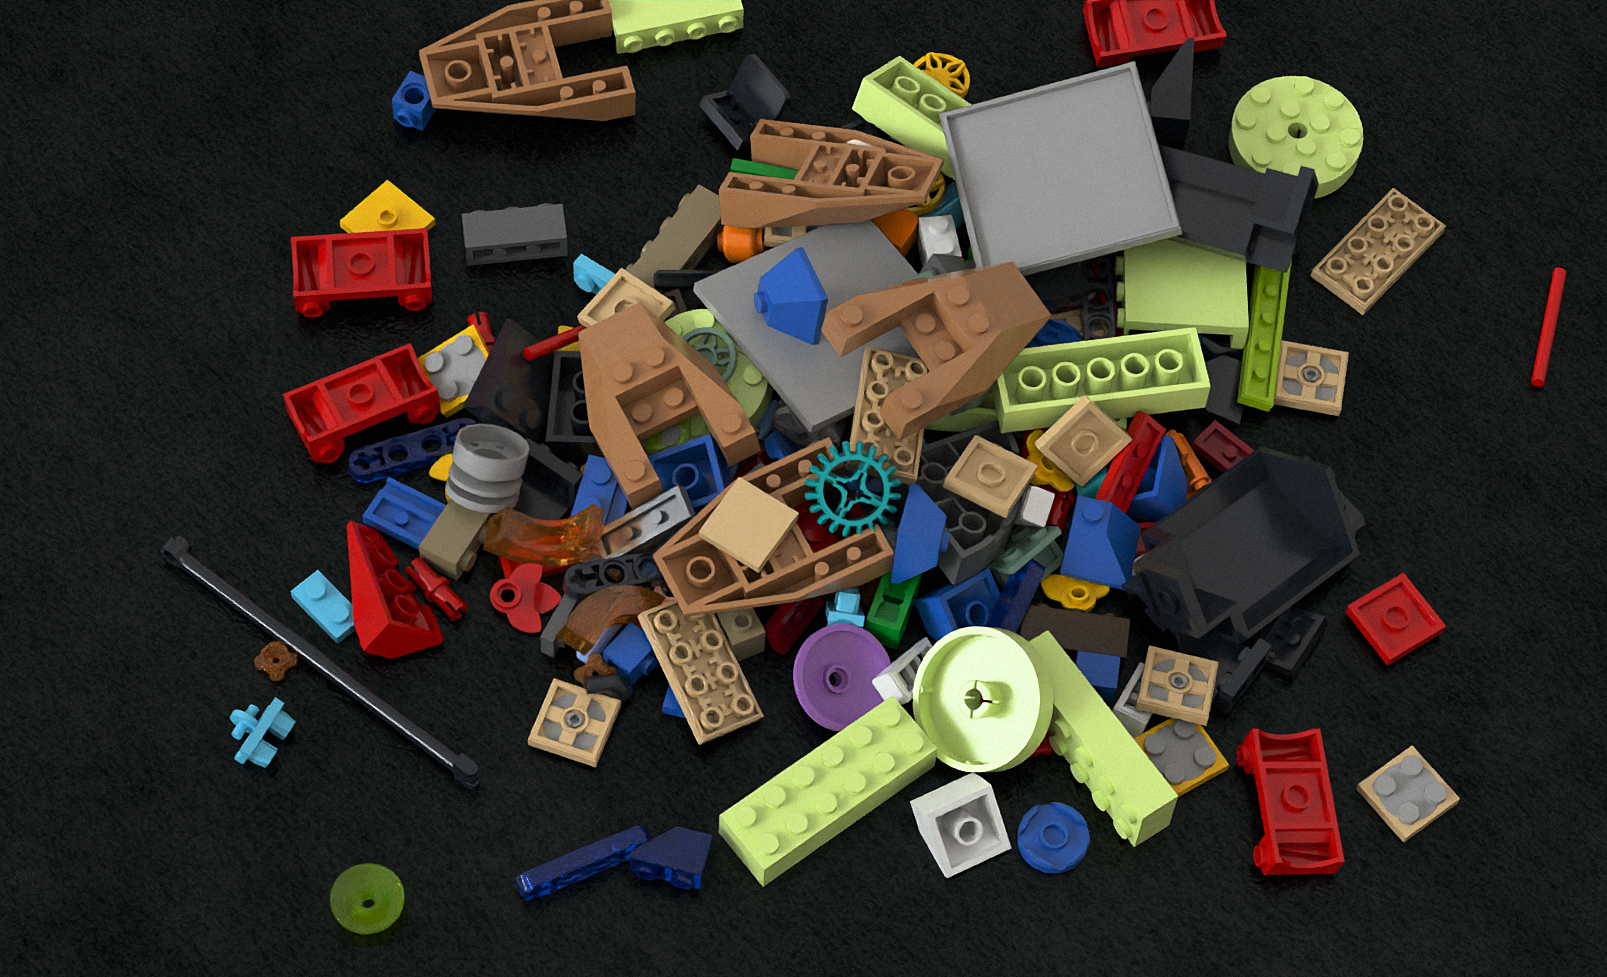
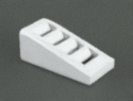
[1014,486,1055,527]
[872,637,933,705]
[1112,662,1154,738]

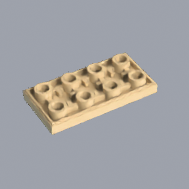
[1311,188,1446,315]
[845,346,929,485]
[637,599,764,745]

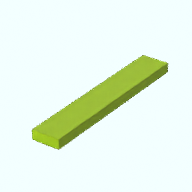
[1237,258,1292,412]

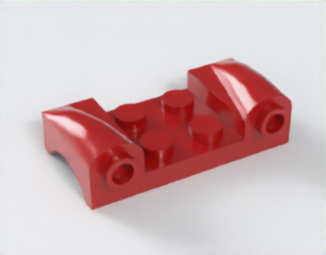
[1082,0,1227,68]
[291,228,432,318]
[283,343,441,463]
[1236,728,1345,875]

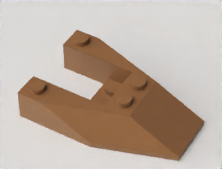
[419,0,635,121]
[719,119,944,228]
[821,261,1052,441]
[578,302,761,510]
[653,437,894,617]

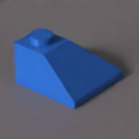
[754,247,828,345]
[1113,436,1188,522]
[891,483,951,584]
[1059,495,1141,590]
[914,568,1016,642]

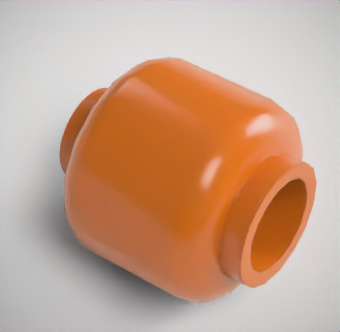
[717,225,768,263]

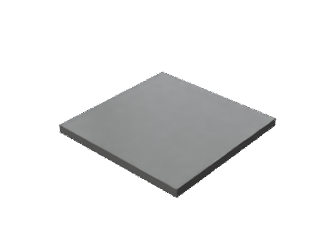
[939,61,1182,276]
[693,219,921,433]

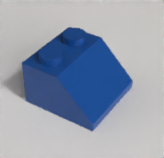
[647,434,732,515]

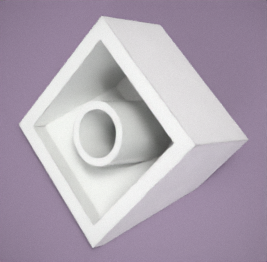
[910,772,1011,878]

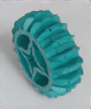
[805,441,901,537]

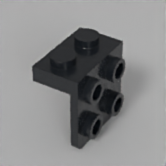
[699,54,790,150]
[496,438,583,541]

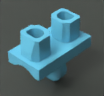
[825,587,865,627]
[230,697,296,768]

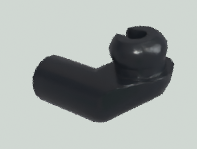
[1201,333,1242,360]
[584,673,633,702]

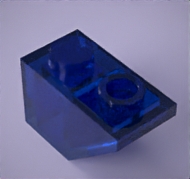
[629,827,712,889]

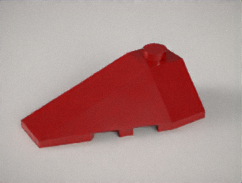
[346,521,444,659]

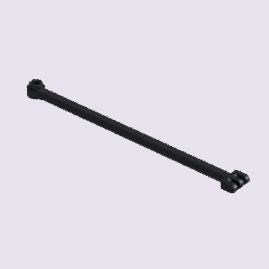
[159,535,480,790]

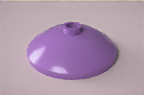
[793,624,891,732]

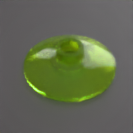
[330,863,405,934]

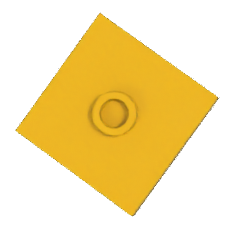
[340,180,436,233]

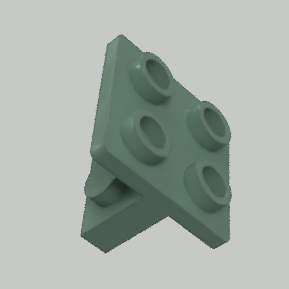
[984,525,1063,602]

